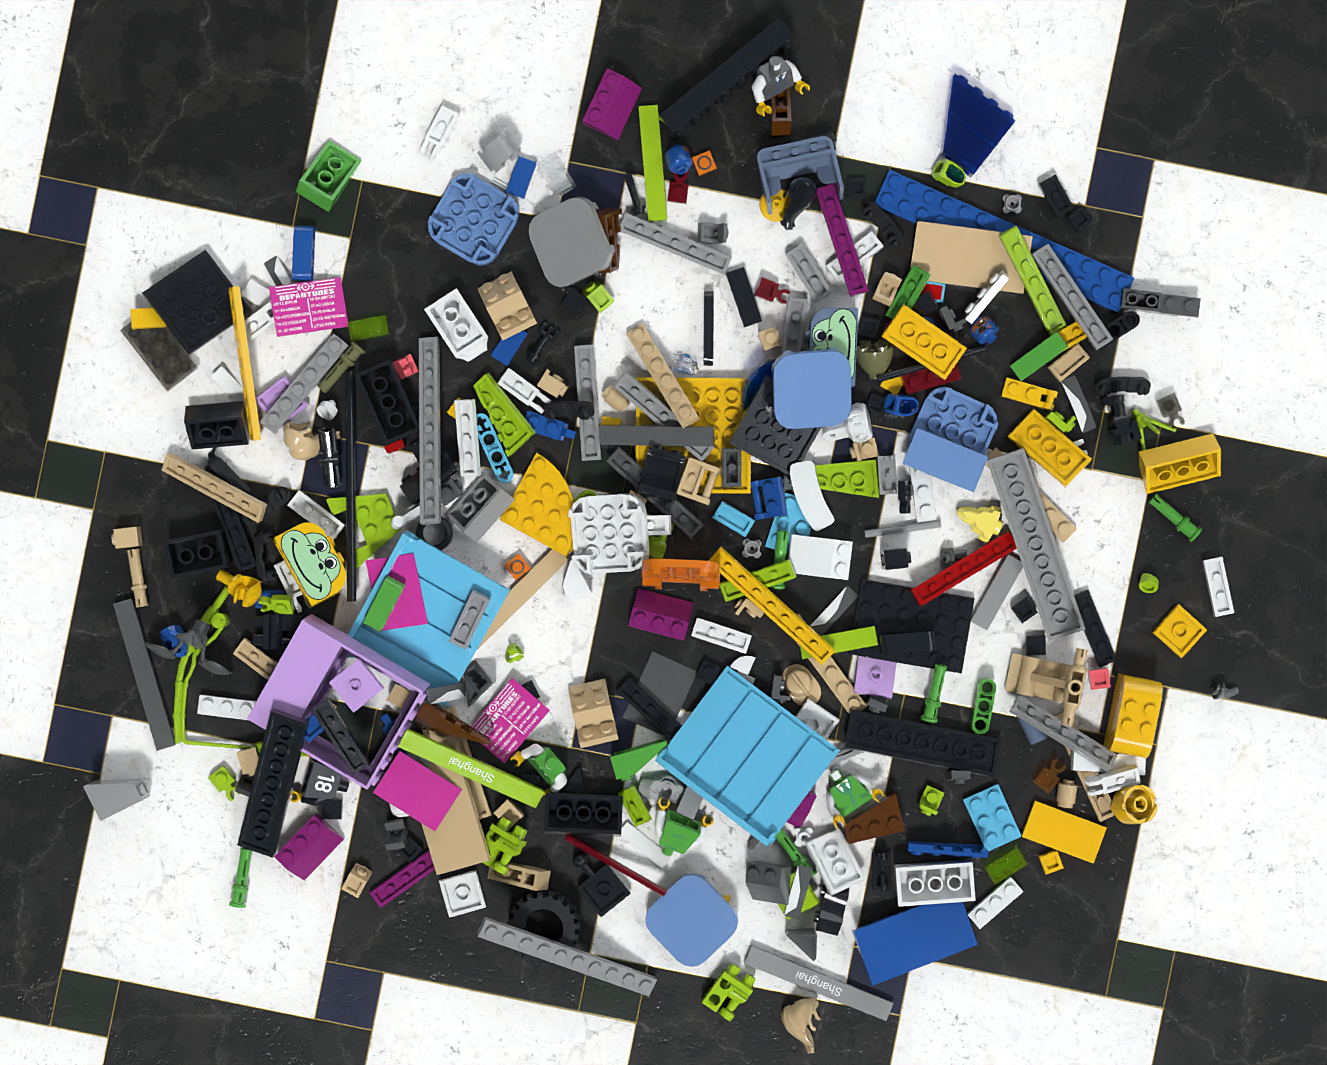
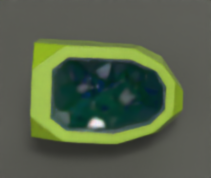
[931,159,966,188]

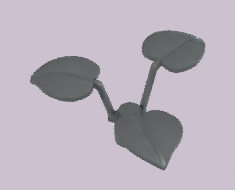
[144,620,233,675]

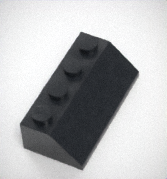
[544,793,623,837]

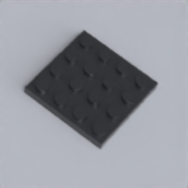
[142,250,252,356]
[727,374,822,476]

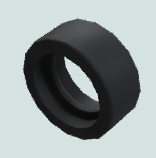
[416,517,453,550]

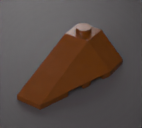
[414,699,493,745]

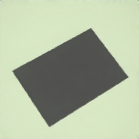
[623,651,698,736]

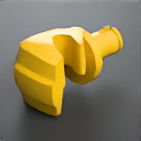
[216,569,262,607]

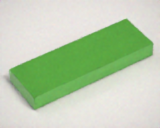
[885,265,931,320]
[1010,332,1069,381]

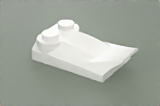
[424,288,488,362]

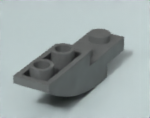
[1121,289,1201,318]

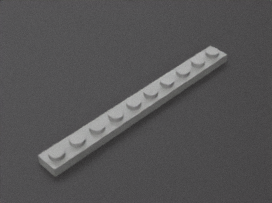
[419,337,441,525]
[477,917,657,996]

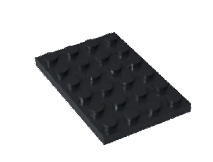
[848,579,975,674]

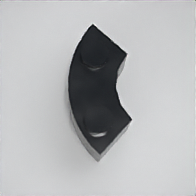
[813,884,850,936]

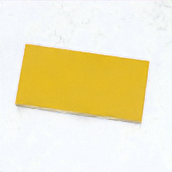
[881,304,967,380]
[1008,409,1092,488]
[1021,800,1107,863]

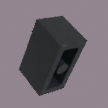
[880,548,911,570]

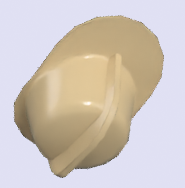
[782,664,821,706]

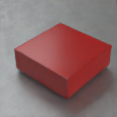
[384,439,406,454]

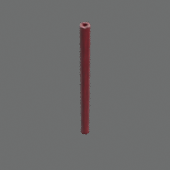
[565,835,668,897]

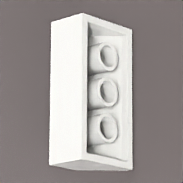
[893,859,975,907]

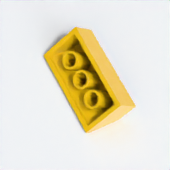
[1139,434,1221,494]

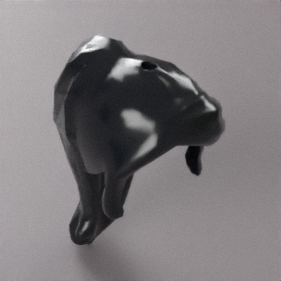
[780,177,818,230]

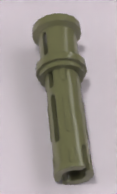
[317,341,365,393]

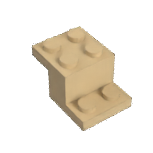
[477,272,537,341]
[568,679,618,748]

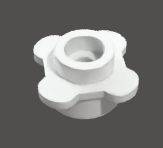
[794,827,813,847]

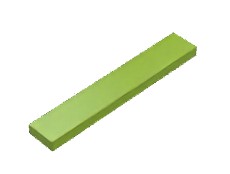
[639,105,667,222]
[998,226,1067,336]

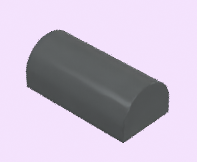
[721,448,741,487]

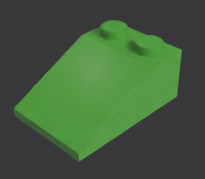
[296,140,362,212]
[610,738,667,781]

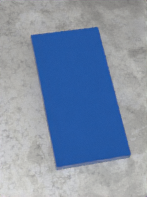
[852,902,978,986]

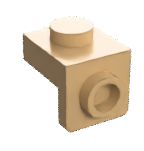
[872,272,902,306]

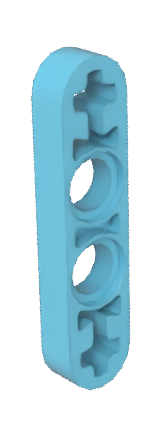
[476,413,514,483]

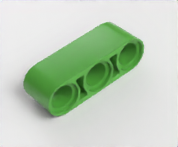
[363,575,405,632]
[970,678,996,734]

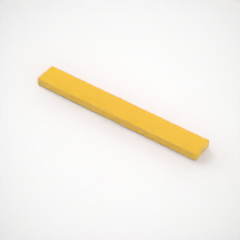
[228,286,261,441]
[708,547,835,665]

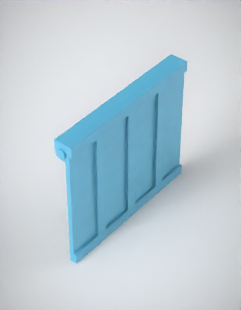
[348,530,511,708]
[655,666,840,847]

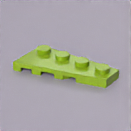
[473,373,536,457]
[814,460,879,498]

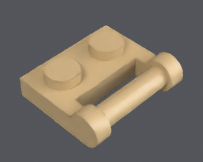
[677,457,721,505]

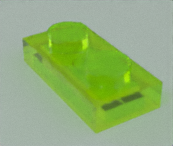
[348,315,390,341]
[984,847,1027,885]

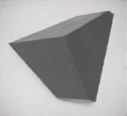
[463,660,496,708]
[785,928,817,962]

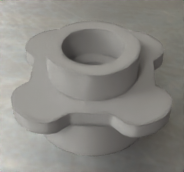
[1002,194,1022,213]
[742,539,762,558]

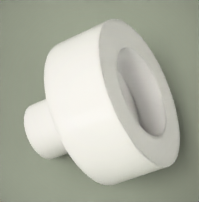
[317,400,337,420]

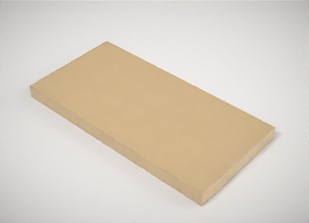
[910,221,1033,294]
[417,748,491,875]

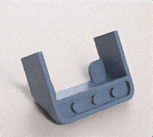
[757,136,844,215]

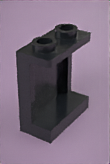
[636,445,687,504]

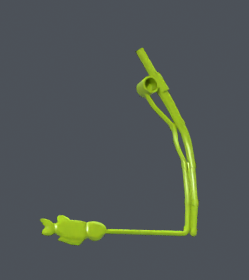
[173,586,306,757]

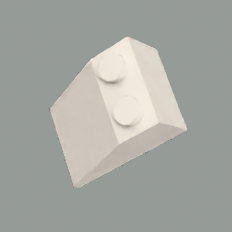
[788,534,853,580]

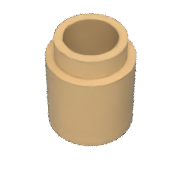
[602,385,630,412]
[1056,779,1078,808]

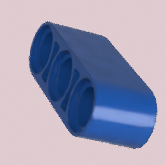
[292,225,315,281]

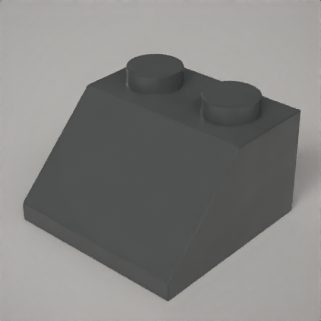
[745,861,791,905]

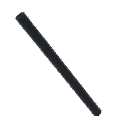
[876,344,986,383]

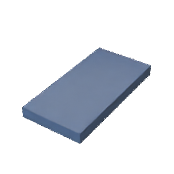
[902,428,988,493]

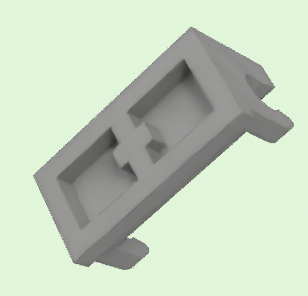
[876,455,898,495]

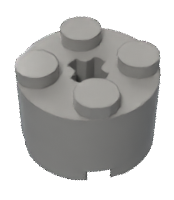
[477,130,521,173]

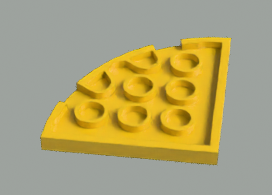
[500,453,574,557]

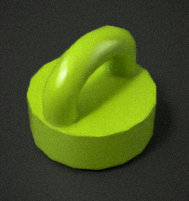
[1139,573,1159,593]
[505,643,524,663]

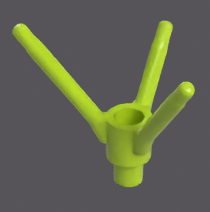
[1131,408,1177,451]

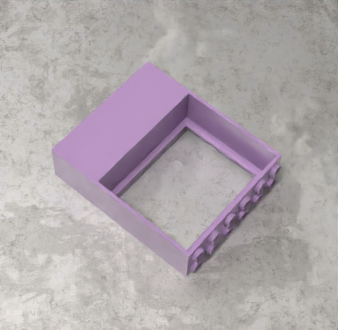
[247,614,431,790]

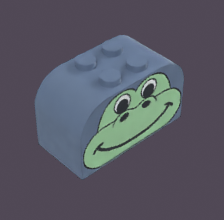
[804,307,858,388]

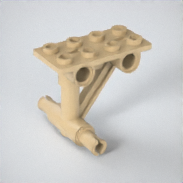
[1005,647,1088,727]

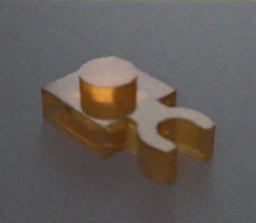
[1032,758,1066,794]

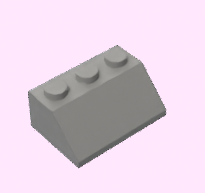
[445,472,515,543]

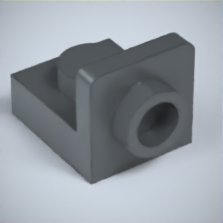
[938,306,967,332]
[441,478,464,507]
[770,674,791,703]

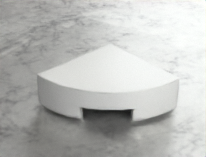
[730,656,756,675]

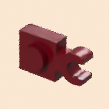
[667,171,689,204]
[754,277,790,304]

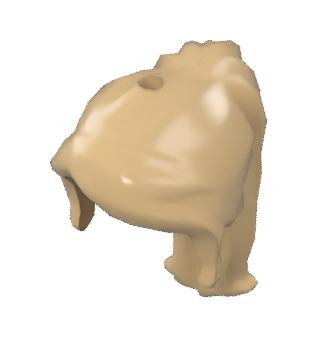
[283,421,340,460]
[781,998,821,1054]

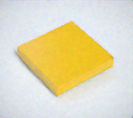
[1152,604,1207,658]

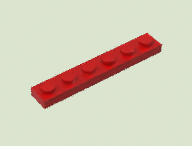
[910,531,1017,606]

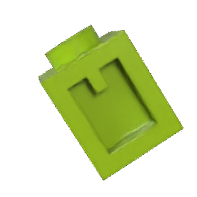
[582,280,615,313]
[1044,412,1076,433]
[917,784,944,816]

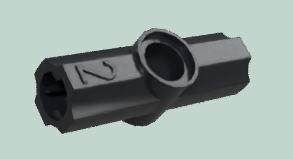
[318,427,341,487]

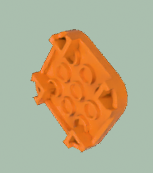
[641,559,720,591]

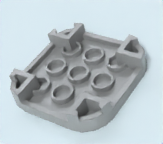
[529,197,615,287]

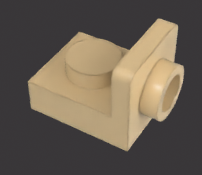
[849,438,879,462]
[734,597,764,618]
[341,863,372,898]

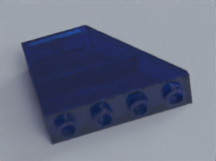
[941,73,1016,178]

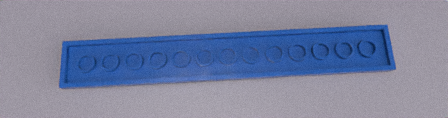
[875,170,1134,313]

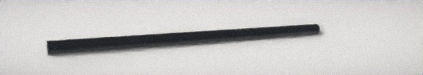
[345,371,356,602]

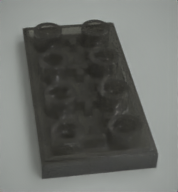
[120,307,198,391]

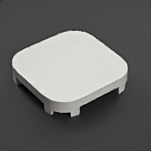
[568,494,649,574]

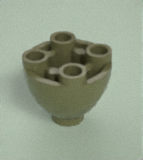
[856,339,893,379]

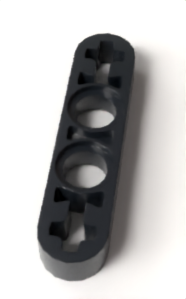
[703,291,714,366]

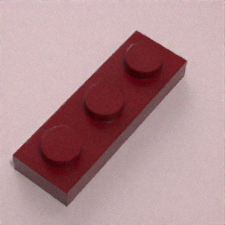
[900,363,961,395]

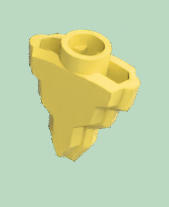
[956,505,1003,543]

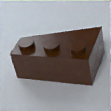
[596,208,622,273]
[843,791,905,844]

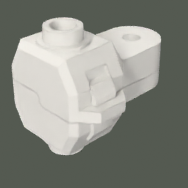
[822,403,873,443]

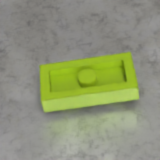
[618,785,652,827]

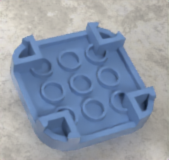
[428,173,519,266]
[771,347,851,429]
[908,387,998,455]
[645,873,739,967]

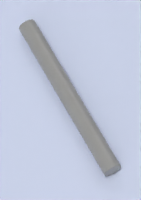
[864,520,941,538]

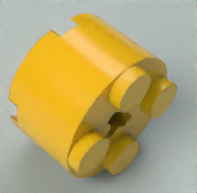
[1110,785,1158,824]

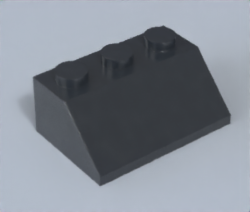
[184,401,249,450]
[399,451,460,505]

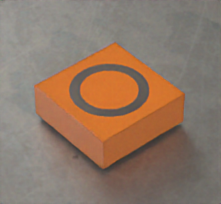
[692,150,717,176]
[504,554,531,580]

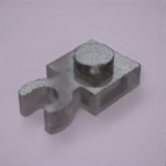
[1156,393,1185,429]

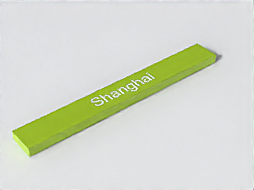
[398,728,544,808]

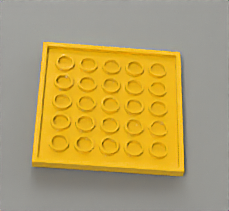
[635,377,751,494]

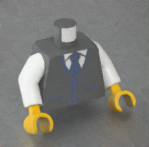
[752,56,810,117]

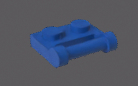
[751,477,788,520]

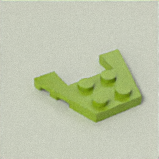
[326,494,402,568]

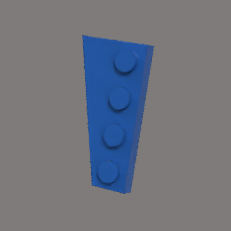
[906,841,988,858]

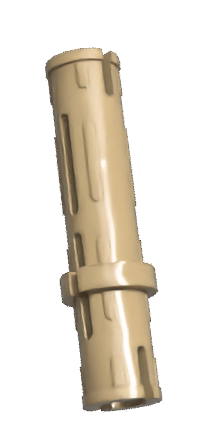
[127,549,148,608]

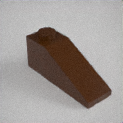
[770,87,792,135]

